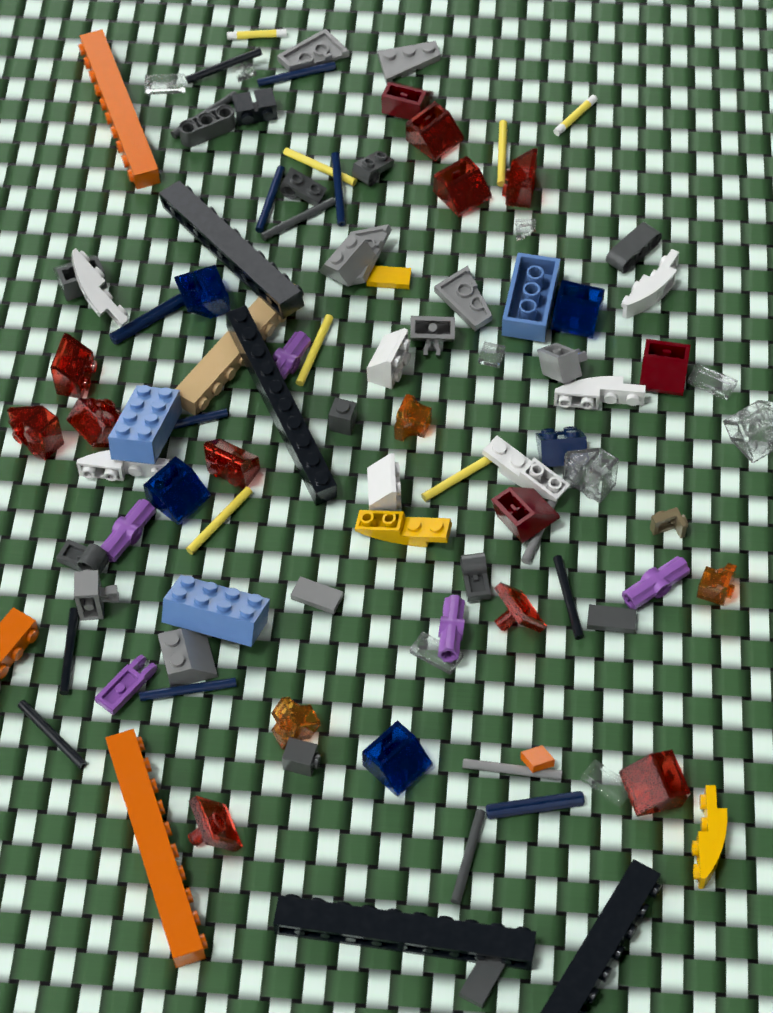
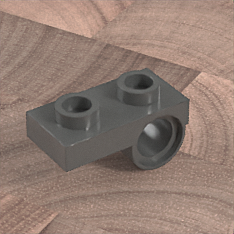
[352,150,394,187]
[280,167,327,206]
[56,539,109,576]
[460,552,491,602]

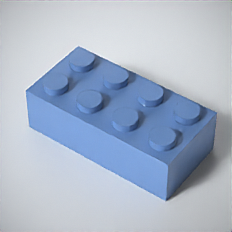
[502,253,560,342]
[108,385,182,464]
[161,575,270,647]

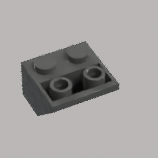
[53,255,107,301]

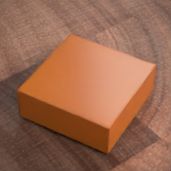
[520,745,555,773]

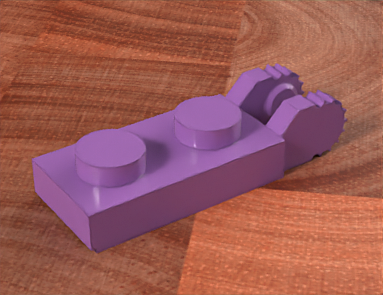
[95,654,158,716]

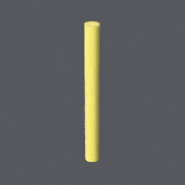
[497,120,507,187]
[283,147,357,186]
[295,314,333,386]
[421,456,492,502]
[186,486,253,555]

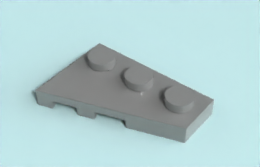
[277,29,349,72]
[378,41,440,85]
[345,224,392,286]
[434,265,492,331]

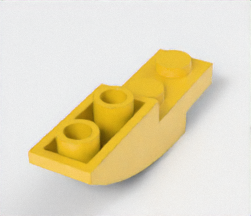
[355,510,452,547]
[692,785,728,889]

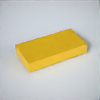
[366,265,411,289]

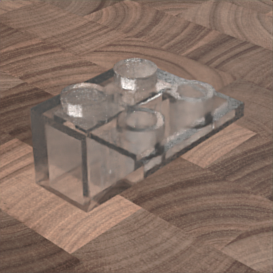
[723,400,773,463]
[563,448,619,503]

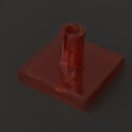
[494,582,547,633]
[188,796,243,852]

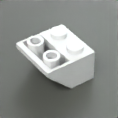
[367,328,411,389]
[367,453,401,511]

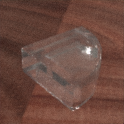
[236,60,257,82]
[515,219,536,240]

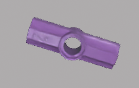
[273,331,311,380]
[100,499,156,562]
[622,556,690,609]
[438,595,465,663]

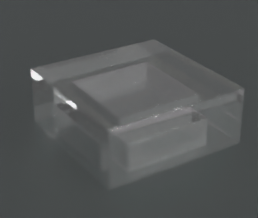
[478,341,506,368]

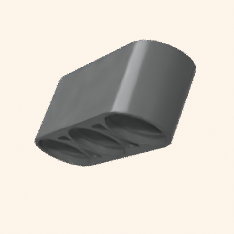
[179,105,235,147]
[606,222,662,274]

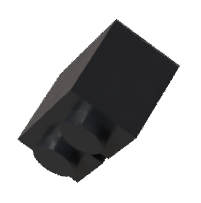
[232,87,278,126]

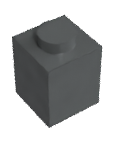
[328,397,358,436]
[282,737,321,777]

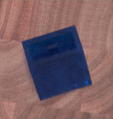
[174,265,231,319]
[550,280,605,338]
[143,456,211,525]
[362,720,433,797]

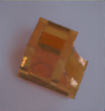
[394,394,432,441]
[697,563,737,606]
[271,697,321,749]

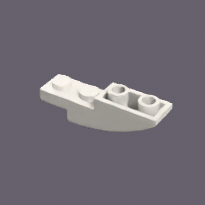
[71,248,128,327]
[621,249,679,319]
[554,376,646,409]
[482,435,570,502]
[76,450,172,481]

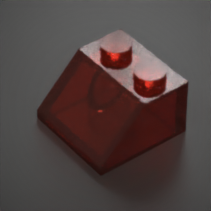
[502,148,538,208]
[50,333,97,399]

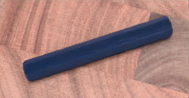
[109,294,185,345]
[485,791,585,819]

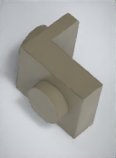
[650,507,688,538]

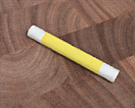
[227,29,287,40]
[553,95,598,136]

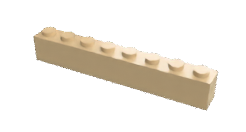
[175,284,295,415]

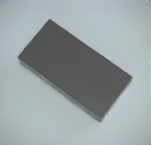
[587,604,637,634]
[459,956,506,1008]

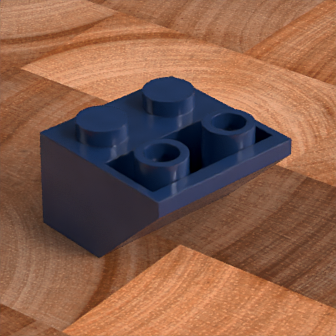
[535,426,588,467]

